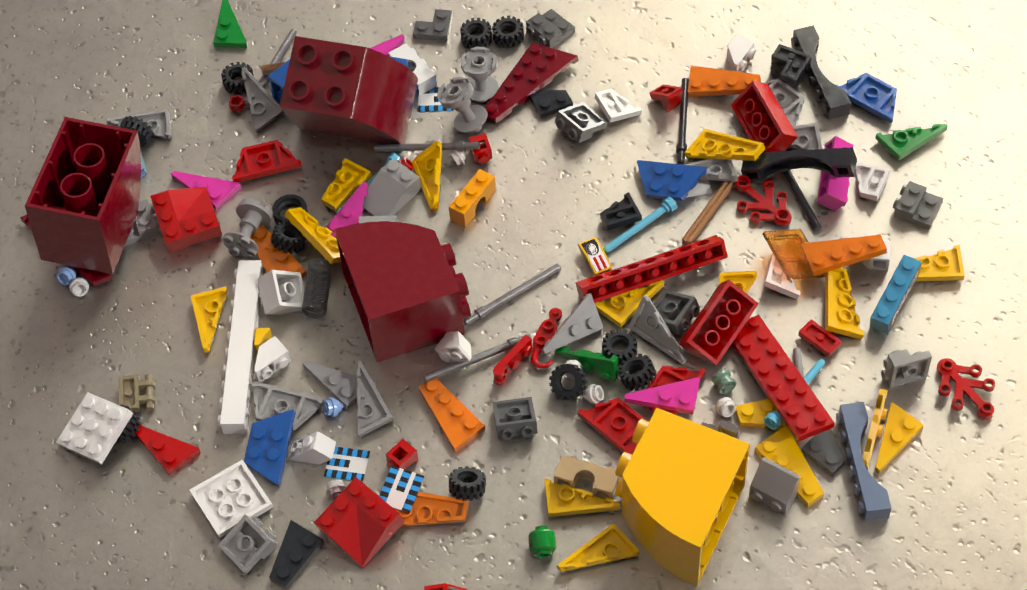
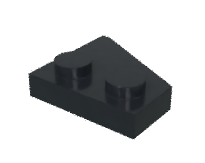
[528,90,573,118]
[600,192,642,231]

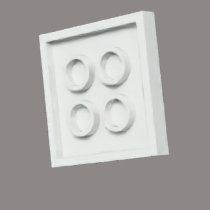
[56,392,133,465]
[189,460,273,539]

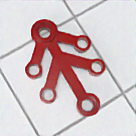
[735,175,792,226]
[937,358,995,420]

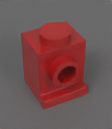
[468,133,492,164]
[386,439,419,470]

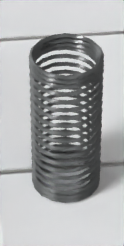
[302,258,333,318]

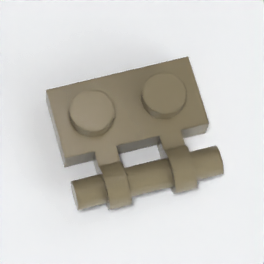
[119,374,156,412]

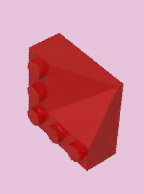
[150,187,222,253]
[314,477,405,568]

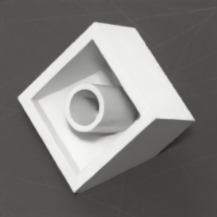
[257,270,308,315]

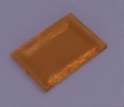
[762,229,825,280]

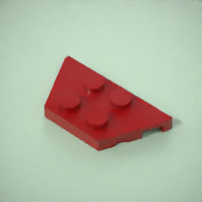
[232,140,302,183]
[646,366,706,415]
[577,398,647,455]

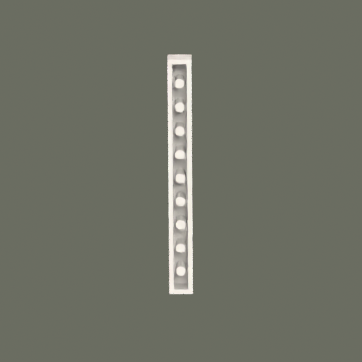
[218,260,264,434]

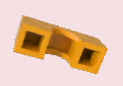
[449,169,496,228]

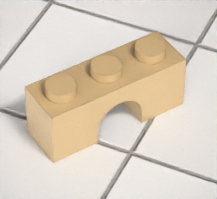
[554,455,620,499]

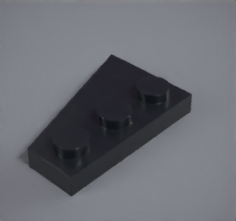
[269,520,324,590]

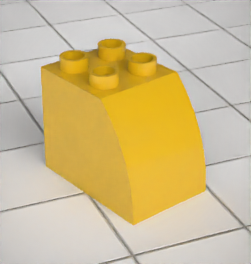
[615,408,750,586]

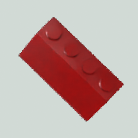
[731,81,798,153]
[679,280,759,366]

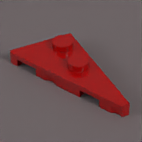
[134,426,201,475]

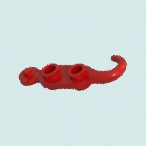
[531,308,562,369]

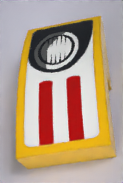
[578,237,612,276]

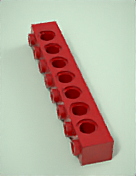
[575,235,728,303]

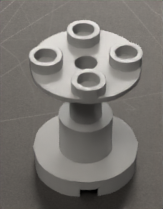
[461,47,499,102]
[437,77,488,133]
[222,198,274,258]

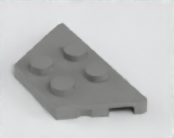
[762,78,805,126]
[252,381,324,431]

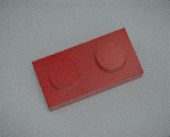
[798,319,842,357]

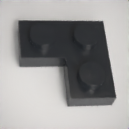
[771,44,812,85]

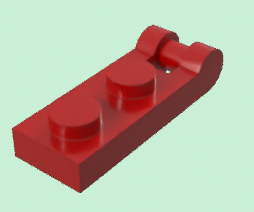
[493,334,532,385]

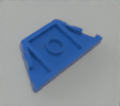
[836,73,897,123]
[637,160,707,201]
[244,410,296,486]

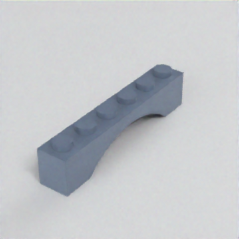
[836,402,892,521]

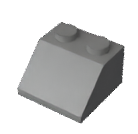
[749,457,800,514]

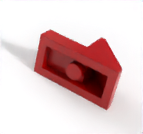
[649,84,683,113]

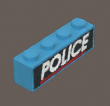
[869,254,922,334]

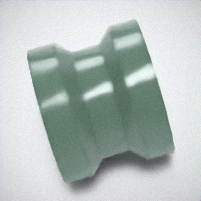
[712,369,737,394]

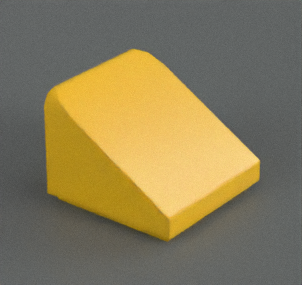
[254,328,272,354]

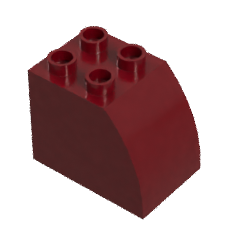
[279,36,418,144]
[25,117,141,274]
[334,221,471,363]

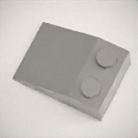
[362,158,422,216]

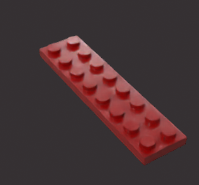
[732,314,835,442]

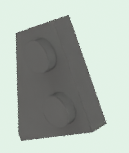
[801,429,846,476]

